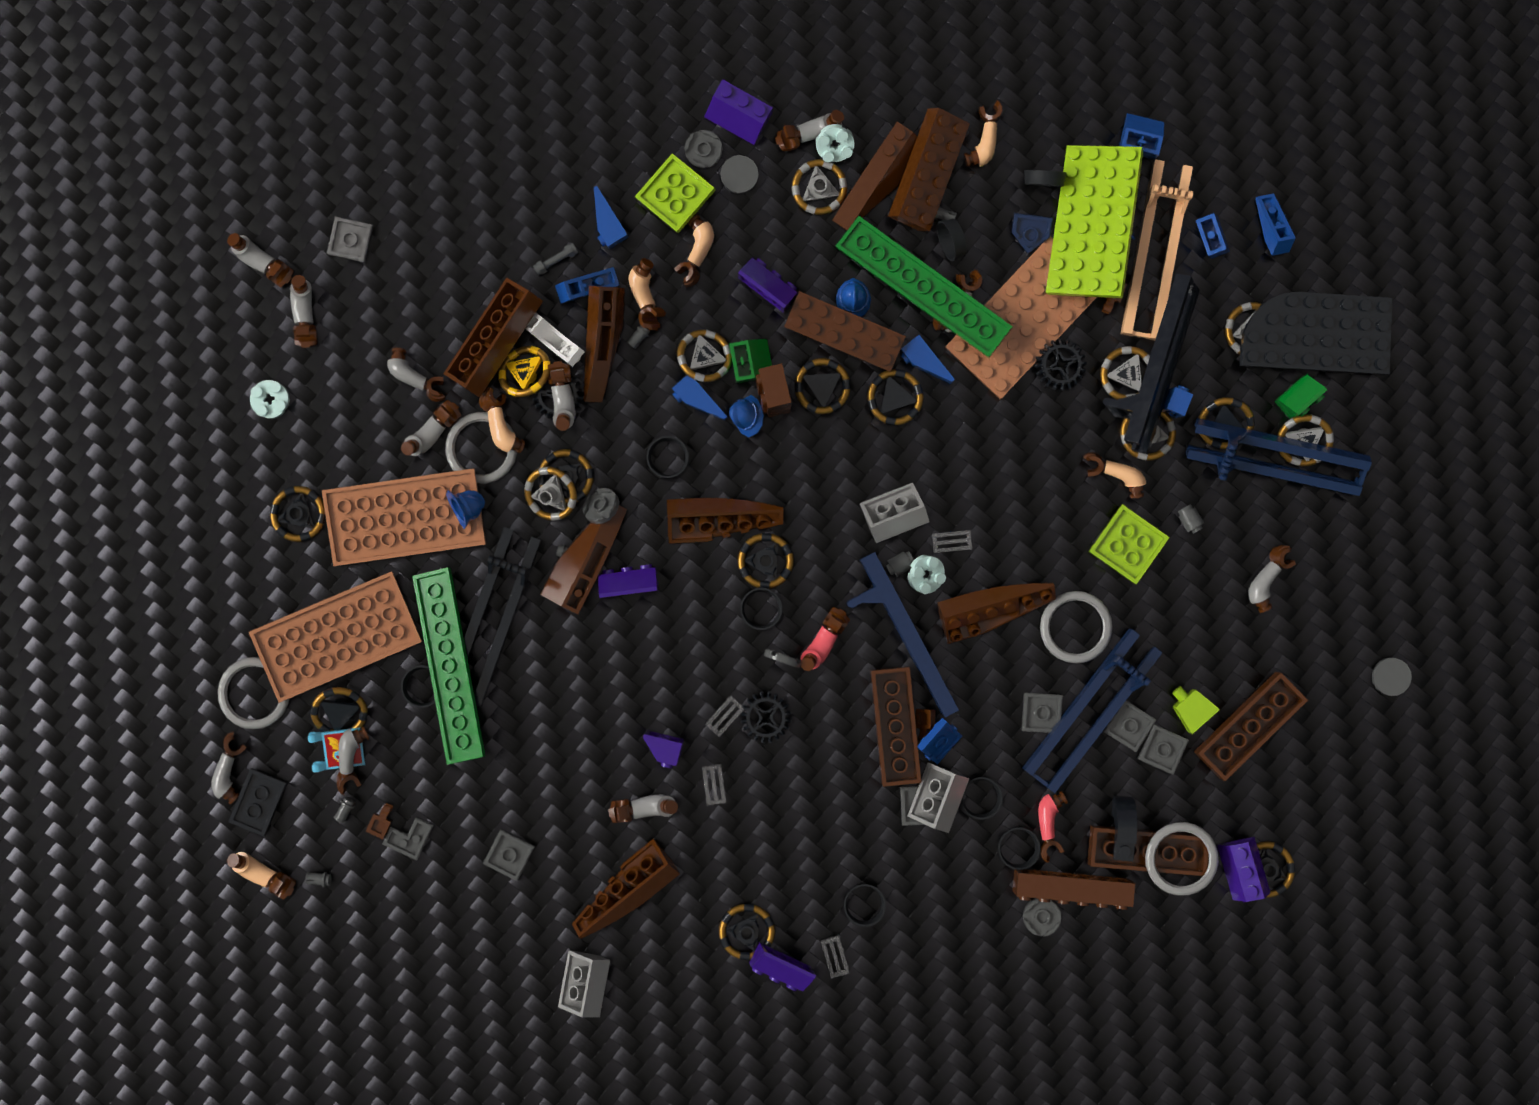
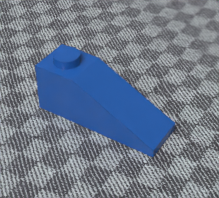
[594,186,629,249]
[1256,193,1296,256]
[555,267,619,304]
[900,335,955,384]
[672,375,727,421]

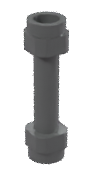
[533,243,578,275]

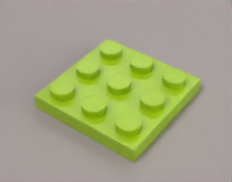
[635,153,716,233]
[1088,504,1170,585]

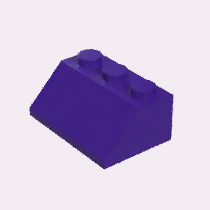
[704,79,773,145]
[738,258,798,313]
[598,564,659,598]
[643,730,684,768]
[1217,837,1271,902]
[749,942,816,991]

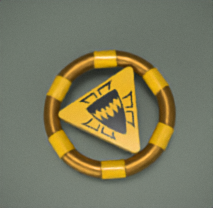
[499,346,551,397]

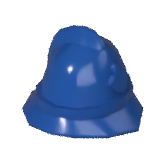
[836,278,871,317]
[729,395,764,438]
[446,490,485,529]

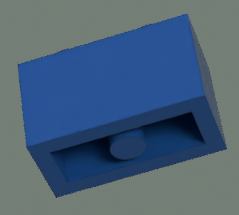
[1196,213,1230,259]
[1162,386,1193,418]

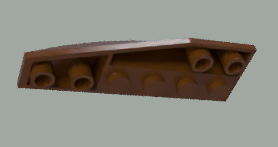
[583,286,625,402]
[540,505,627,614]
[937,583,1056,644]

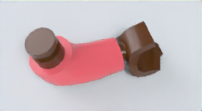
[801,607,850,671]
[1038,791,1068,863]

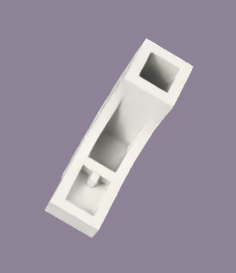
[525,313,584,367]

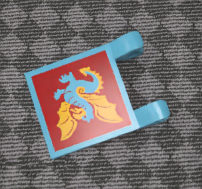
[308,728,365,772]

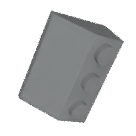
[860,482,929,543]
[908,762,969,833]
[558,950,610,1017]

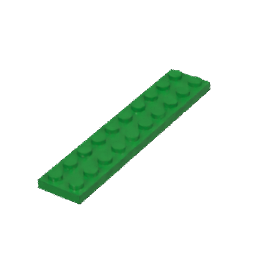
[836,216,1013,358]
[412,567,486,765]

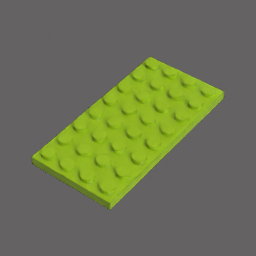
[1046,145,1144,298]

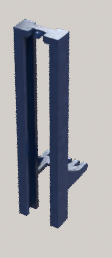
[1186,418,1372,496]
[847,552,959,717]
[1022,629,1162,793]

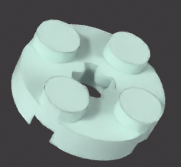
[816,124,854,162]
[250,380,290,419]
[908,555,946,594]

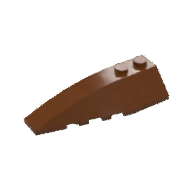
[832,122,917,230]
[667,498,783,543]
[572,839,680,938]

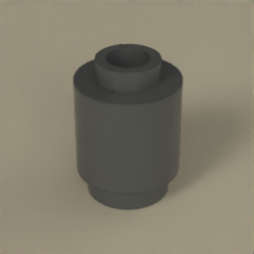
[1178,504,1204,534]
[886,551,914,577]

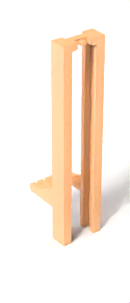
[1120,159,1193,341]

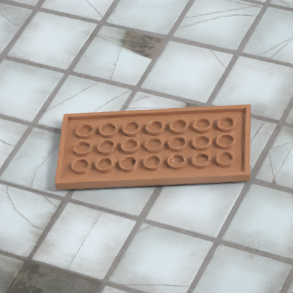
[945,236,1097,400]
[322,468,486,566]
[249,571,422,703]

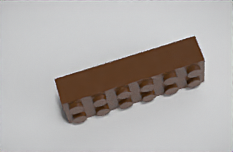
[888,108,970,231]
[443,278,543,398]
[784,291,906,372]
[756,363,791,418]
[870,666,921,787]
[1194,672,1308,781]
[1087,825,1208,876]
[1012,869,1135,910]

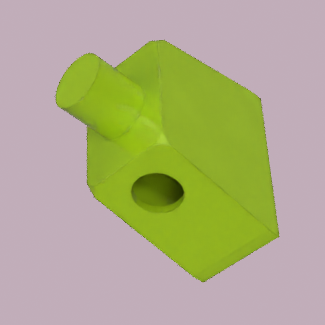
[1172,686,1220,734]

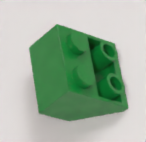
[729,339,772,383]
[1274,375,1327,418]

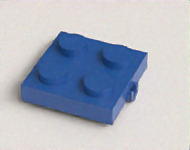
[917,718,962,765]

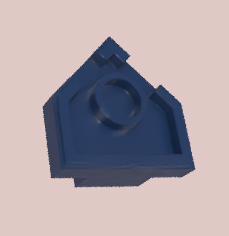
[1011,213,1053,254]

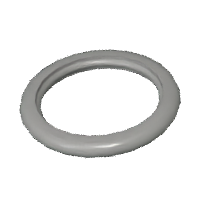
[445,412,517,484]
[1040,591,1113,664]
[218,657,289,730]
[1145,822,1219,896]

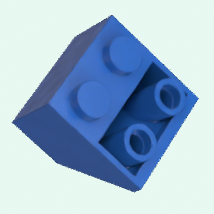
[1119,113,1164,160]

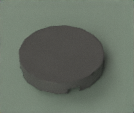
[684,130,723,169]
[720,155,759,194]
[583,488,619,524]
[764,649,801,668]
[1372,658,1412,696]
[1023,898,1061,936]

